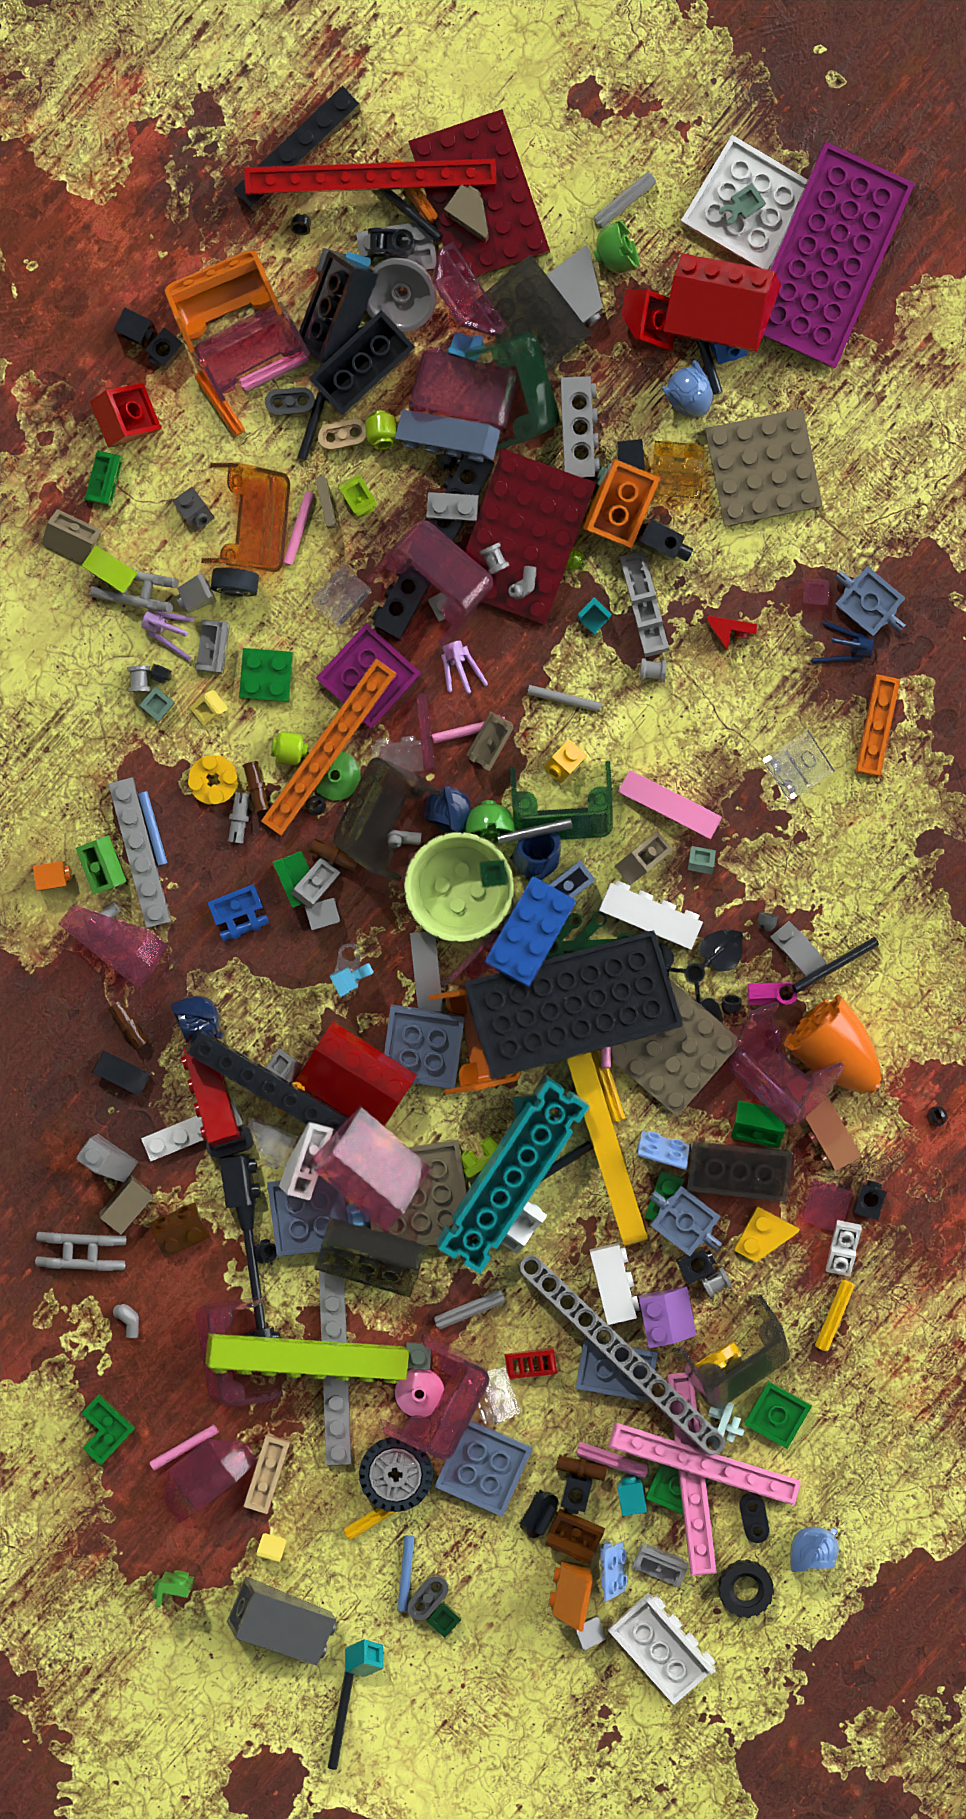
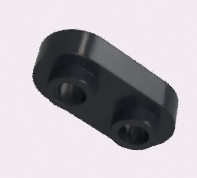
[739,1492,770,1543]

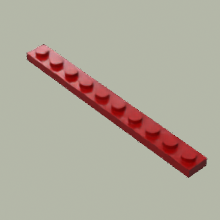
[244,159,496,195]

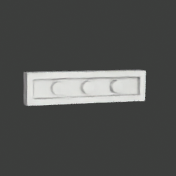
[141,1100,243,1161]

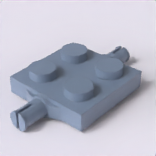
[835,566,906,637]
[649,1185,722,1256]

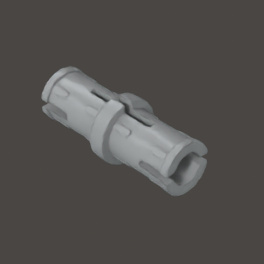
[228,792,250,844]

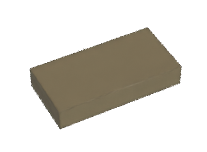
[315,476,337,529]

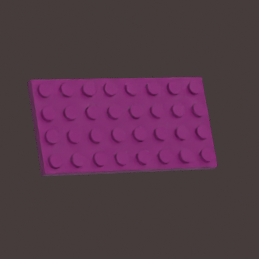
[763,141,915,369]

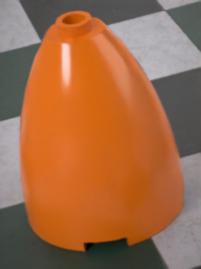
[784,994,882,1094]

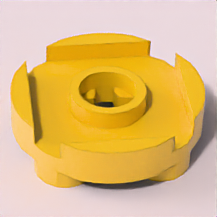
[188,755,238,804]
[693,1341,742,1380]

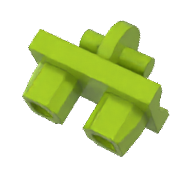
[460,1136,498,1179]

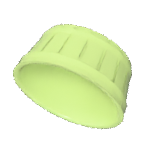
[405,833,514,941]

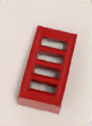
[504,1347,557,1379]

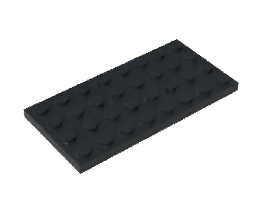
[463,930,683,1080]

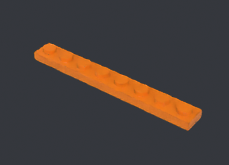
[261,659,397,836]

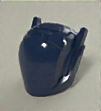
[424,786,471,834]
[510,832,561,882]
[170,996,223,1043]

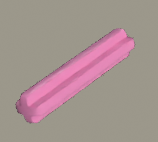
[239,349,309,392]
[576,1442,648,1478]

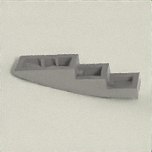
[620,551,669,657]
[410,931,444,1012]

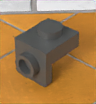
[173,487,215,532]

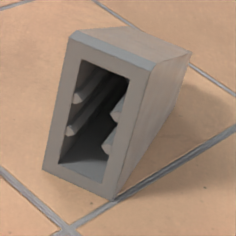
[546,245,603,327]
[76,1134,138,1182]

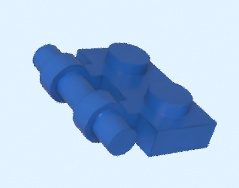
[207,884,270,941]

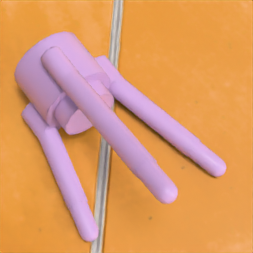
[141,610,194,661]
[441,641,488,694]

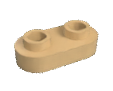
[318,419,366,450]

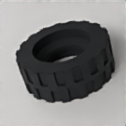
[718,1559,774,1618]

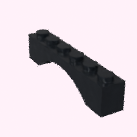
[234,85,361,214]

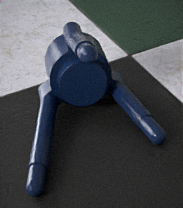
[811,621,873,663]

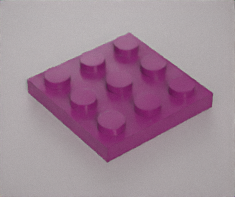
[316,623,421,729]

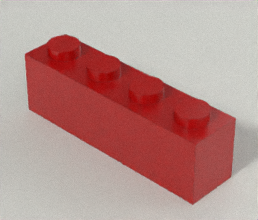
[181,1047,241,1147]

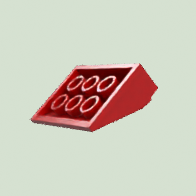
[663,253,781,352]
[296,1022,417,1136]

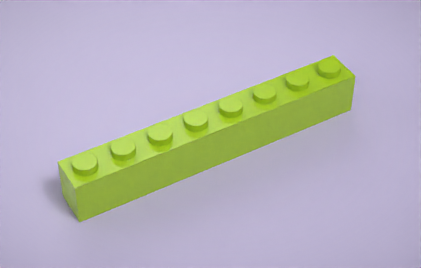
[205,1334,409,1384]

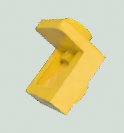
[544,739,587,783]

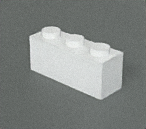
[590,1243,640,1325]

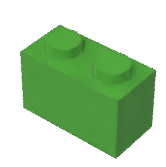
[75,835,127,895]

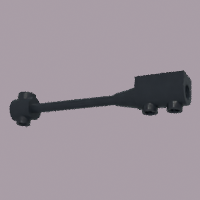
[219,1154,281,1338]

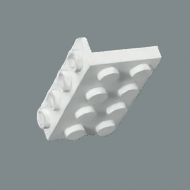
[608,1592,716,1705]

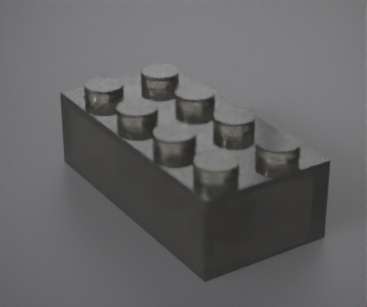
[686,1139,793,1202]
[314,1217,426,1298]

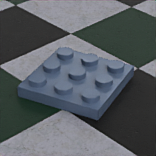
[384,1004,465,1088]
[267,1172,351,1257]
[434,1417,533,1517]

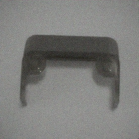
[334,757,444,881]
[671,1294,790,1408]

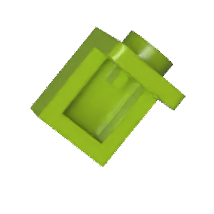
[338,474,378,517]

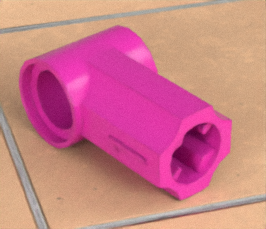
[748,982,798,1005]

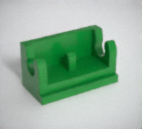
[84,450,123,507]

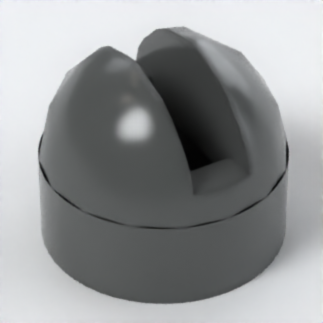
[757,912,778,932]

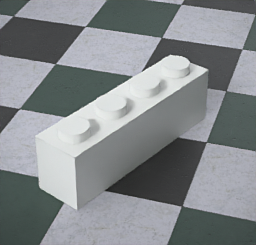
[599,880,703,949]

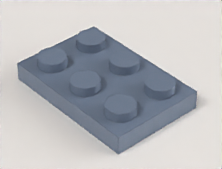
[575,1338,658,1402]

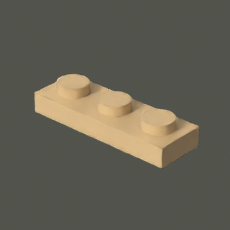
[244,1434,290,1514]

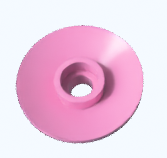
[395,1369,444,1418]

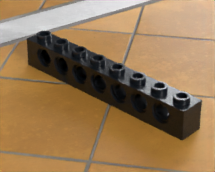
[372,454,495,641]
[185,1027,371,1155]

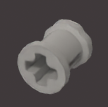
[479,543,509,575]
[640,658,667,683]
[127,666,151,692]
[700,1267,732,1298]

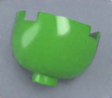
[594,220,639,273]
[465,800,515,843]

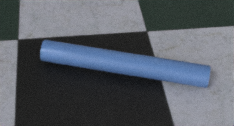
[138,791,167,866]
[397,1535,414,1611]

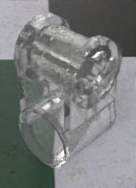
[333,942,362,991]

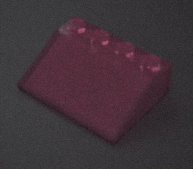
[309,1106,431,1231]

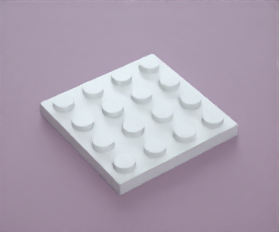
[680,135,807,270]

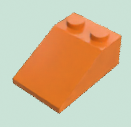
[581,459,660,548]
[548,1561,592,1632]

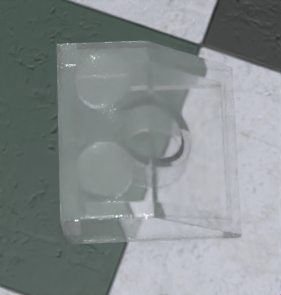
[762,730,835,801]
[248,1117,299,1169]

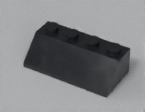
[294,251,379,363]
[308,310,416,418]

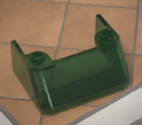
[462,332,560,450]
[510,761,613,840]

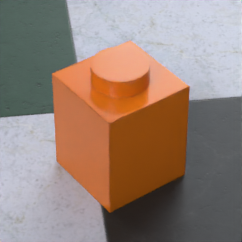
[33,861,72,891]

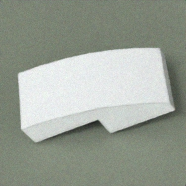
[826,1220,862,1277]

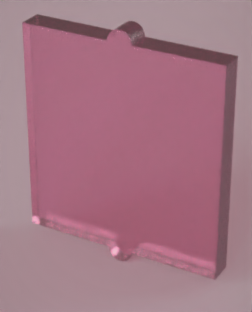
[801,1179,853,1231]

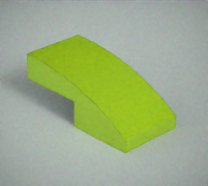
[82,545,138,594]

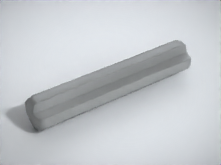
[593,172,656,228]
[434,1290,505,1329]

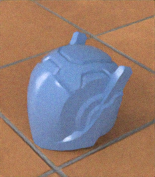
[661,360,713,417]
[790,1527,839,1572]

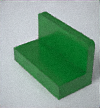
[273,851,310,908]
[731,1100,787,1148]

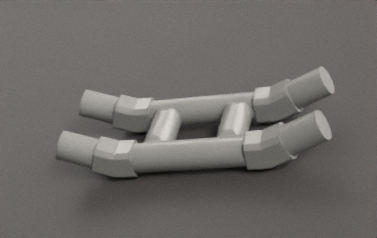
[89,570,179,613]
[35,1232,126,1271]

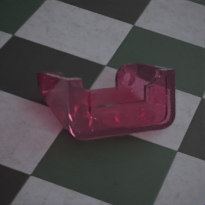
[408,347,520,433]

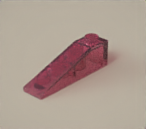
[58,904,168,988]

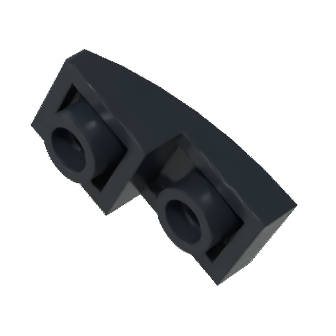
[91,1050,150,1096]

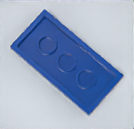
[484,876,576,988]

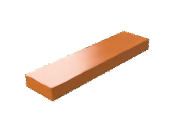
[855,674,901,777]

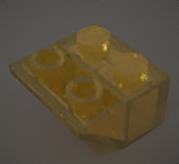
[652,441,704,499]

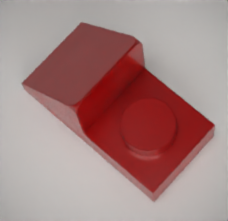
[706,615,758,651]

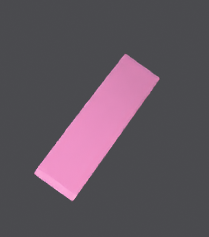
[618,770,722,839]

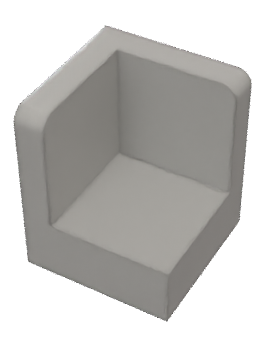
[305,898,340,930]

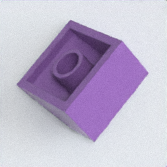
[638,1286,697,1348]

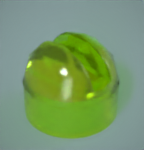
[566,549,585,570]

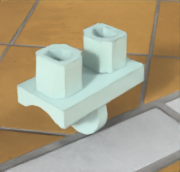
[706,1401,745,1449]

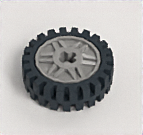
[359,1436,433,1512]

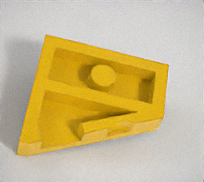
[734,1206,800,1262]

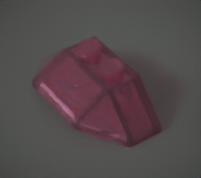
[433,242,507,336]
[165,1439,258,1522]

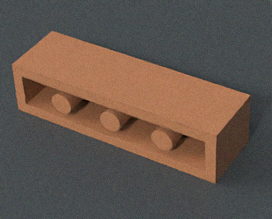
[783,1069,862,1171]

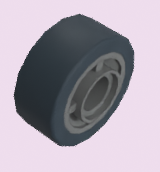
[210,567,259,597]

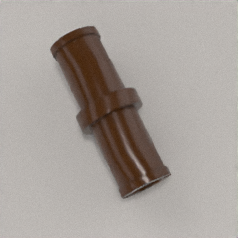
[243,761,269,813]
[309,838,361,873]
[108,1000,149,1050]
[556,1454,608,1482]

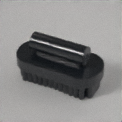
[206,1126,254,1159]
[519,1490,558,1538]

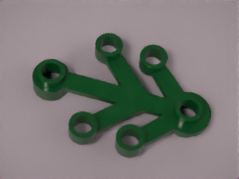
[545,912,632,959]

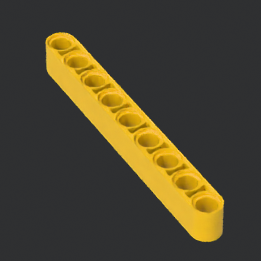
[567,1053,648,1247]

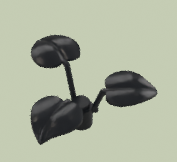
[658,930,743,1022]

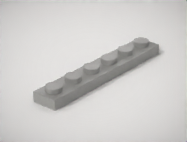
[108,777,171,928]

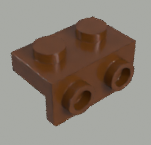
[150,1203,210,1258]
[545,1508,605,1564]

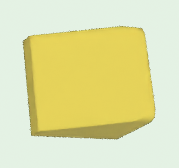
[189,690,228,727]
[256,1533,286,1563]

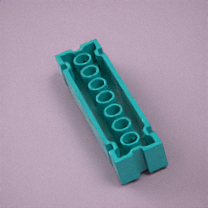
[435,1075,590,1274]

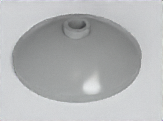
[366,258,437,332]

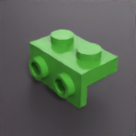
[152,1570,194,1607]

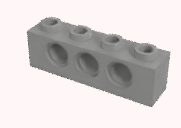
[560,376,599,480]

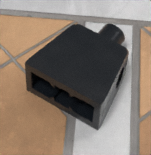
[634,518,693,562]

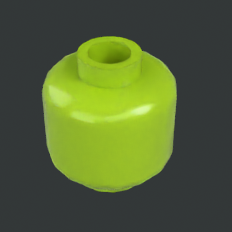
[365,410,397,450]
[271,732,308,766]

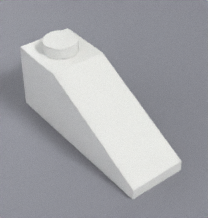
[279,1122,333,1200]

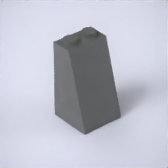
[227,1576,337,1665]

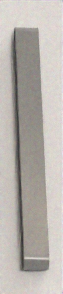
[519,1256,725,1455]

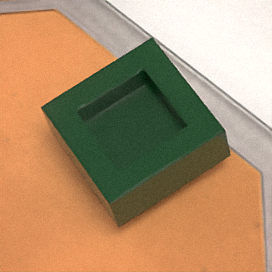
[479,860,508,888]
[426,1601,462,1638]

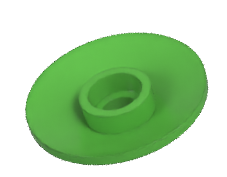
[315,752,361,801]

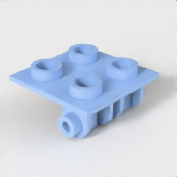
[636,1131,690,1170]
[600,1541,627,1602]

